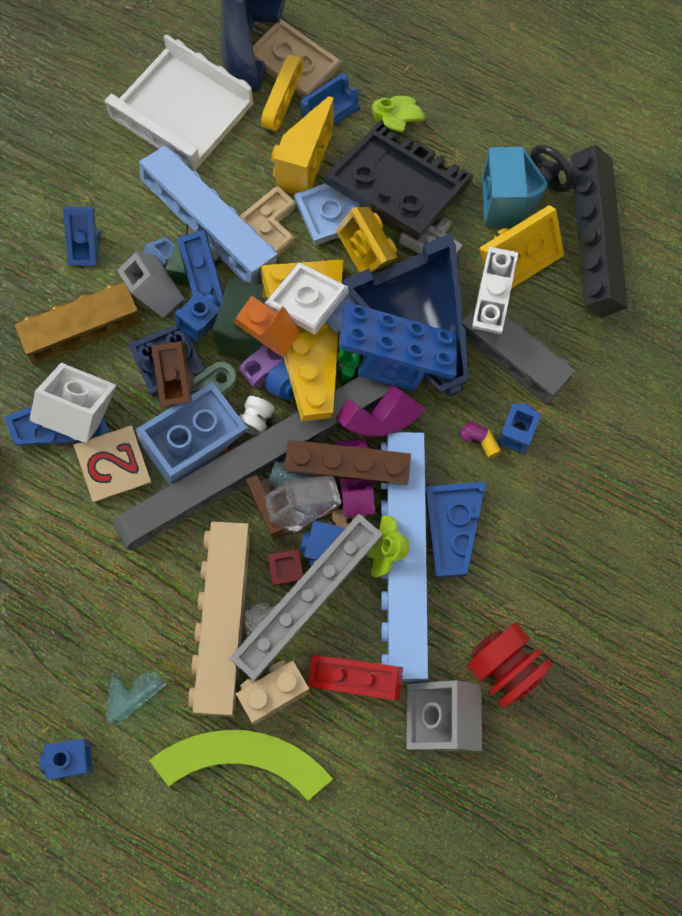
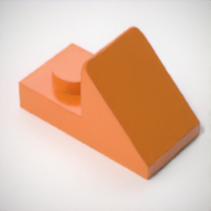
[233,296,300,357]

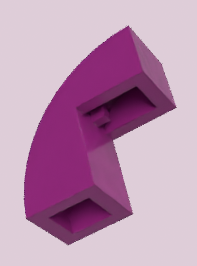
[335,385,425,436]
[335,438,375,517]

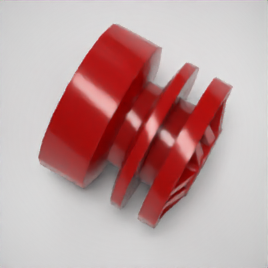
[466,622,554,709]

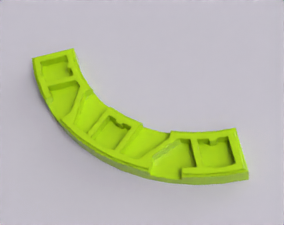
[149,730,333,801]

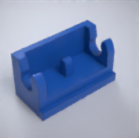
[300,72,360,126]

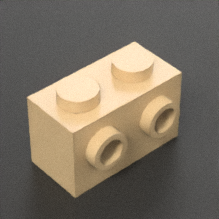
[236,660,310,726]

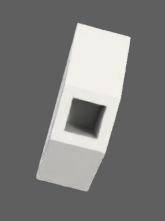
[472,247,518,335]

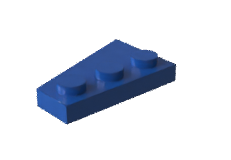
[4,406,110,446]
[425,482,486,579]

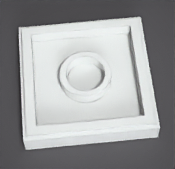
[265,262,348,334]

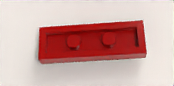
[307,654,403,700]

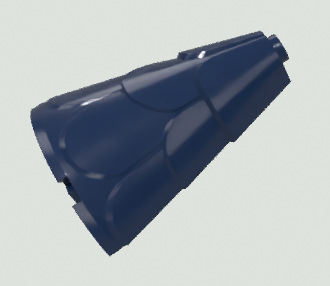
[342,233,468,397]

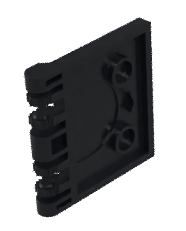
[324,120,473,241]

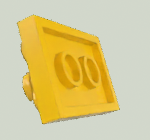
[479,205,564,289]

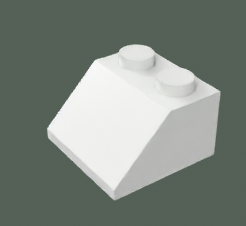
[29,363,116,443]

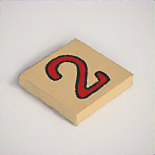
[74,425,152,503]

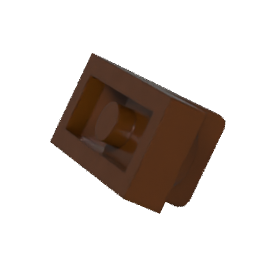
[151,341,194,407]

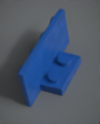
[339,302,457,391]

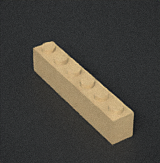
[188,521,251,718]

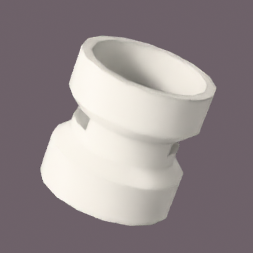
[239,396,275,436]

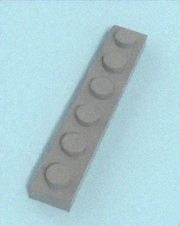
[229,514,383,682]

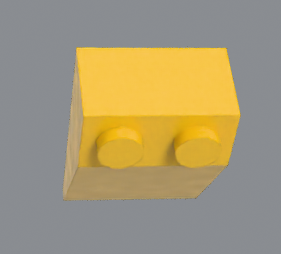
[271,96,334,194]
[335,207,398,274]

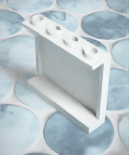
[105,35,253,171]

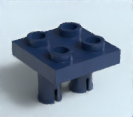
[128,324,205,398]

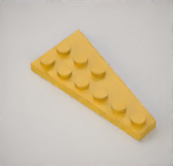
[260,259,343,422]

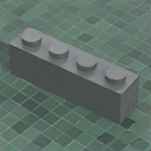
[462,308,575,406]

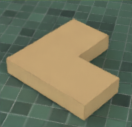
[239,185,297,257]

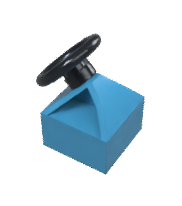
[482,144,575,227]

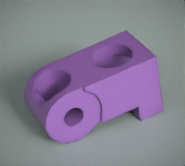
[240,345,285,389]

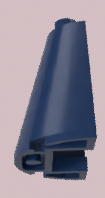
[220,0,286,91]

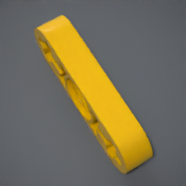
[261,54,304,131]

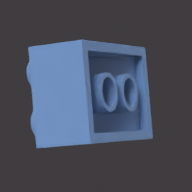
[136,382,247,486]

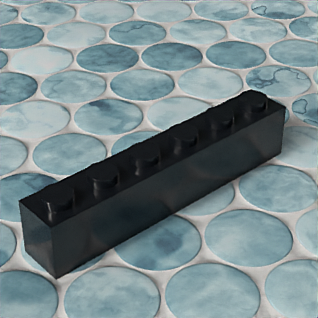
[571,144,628,317]

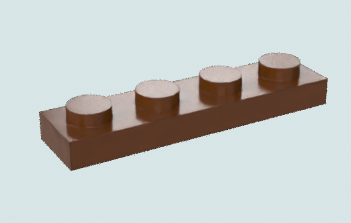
[284,440,411,486]

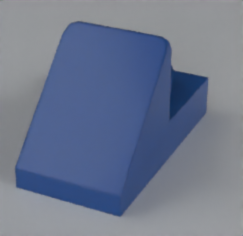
[63,206,101,266]

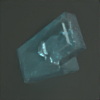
[106,671,166,727]

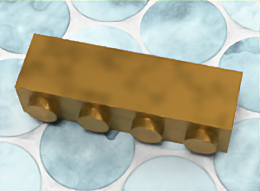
[14,282,142,366]

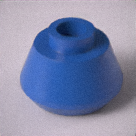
[266,362,295,400]

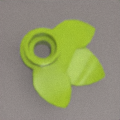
[371,95,425,132]
[367,515,409,577]

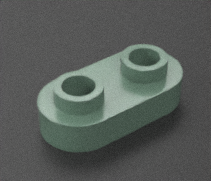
[192,362,237,396]

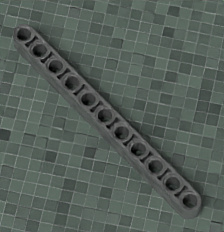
[112,376,406,550]

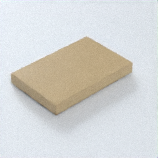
[253,20,341,99]

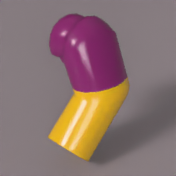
[460,422,502,458]

